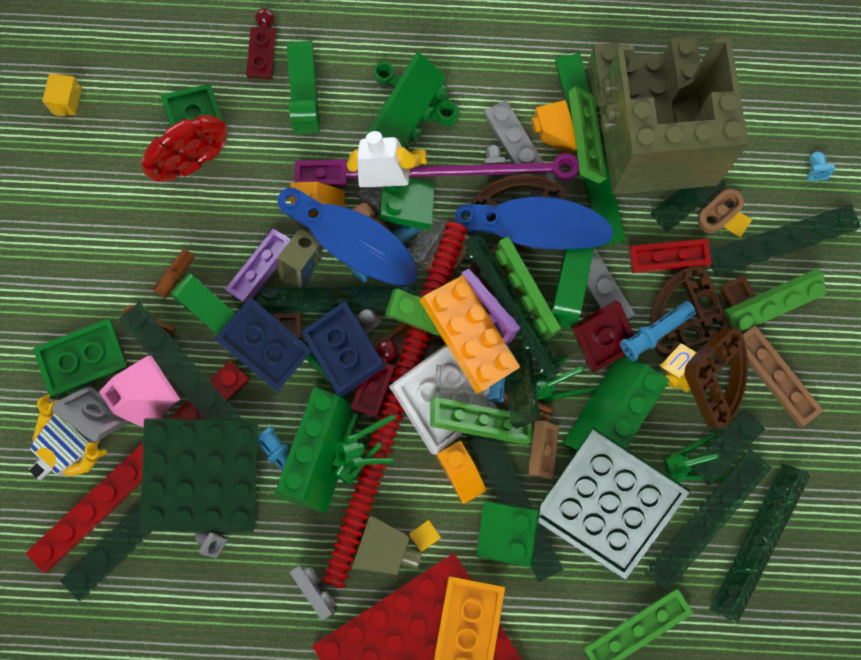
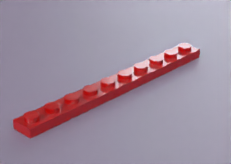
[25,360,250,573]

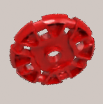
[141,115,228,182]

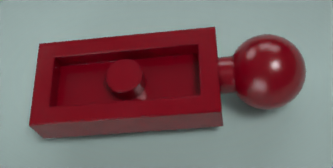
[246,8,277,80]
[351,340,398,419]

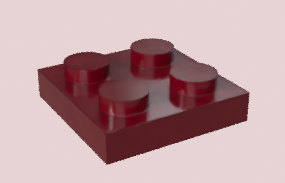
[570,300,634,373]

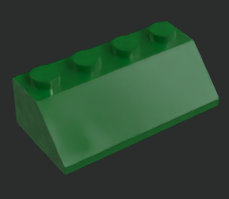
[364,52,448,150]
[562,357,670,453]
[274,387,361,514]

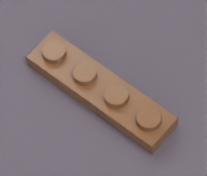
[742,326,824,428]

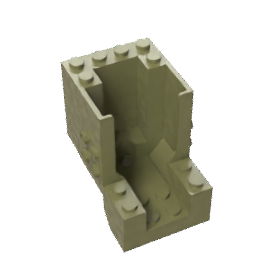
[586,36,749,194]

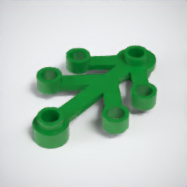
[374,62,459,126]

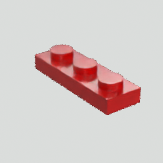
[628,239,712,274]

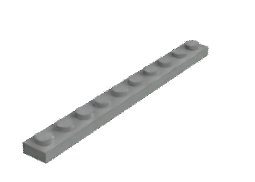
[484,100,635,320]

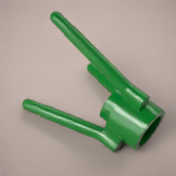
[529,356,596,403]
[332,413,382,485]
[335,414,396,467]
[664,432,724,482]

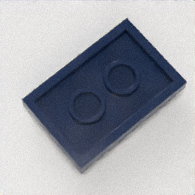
[214,297,312,392]
[301,301,387,398]

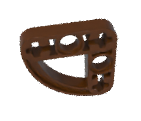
[471,175,567,251]
[649,266,729,356]
[684,328,748,428]

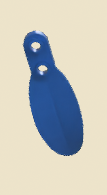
[277,188,418,286]
[455,197,613,250]

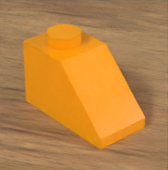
[531,100,577,156]
[290,182,345,217]
[436,440,487,505]

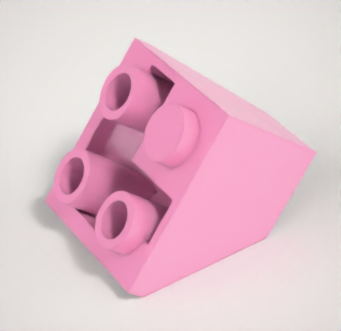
[99,355,180,428]

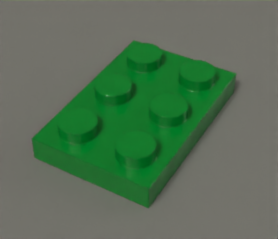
[33,318,129,399]

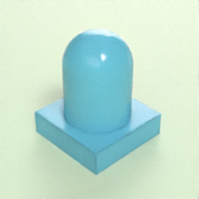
[807,152,835,181]

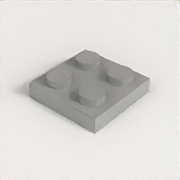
[52,386,129,443]
[289,566,337,621]

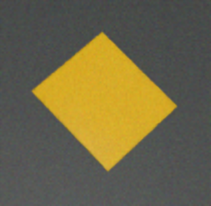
[724,212,752,238]
[409,520,441,552]

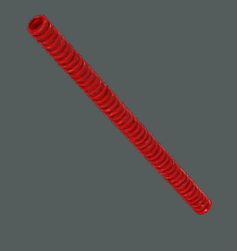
[321,222,468,589]

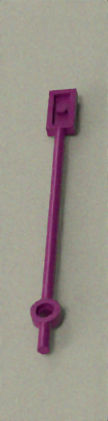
[295,153,605,188]

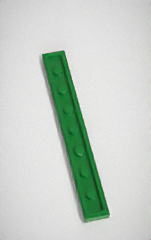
[555,53,626,248]

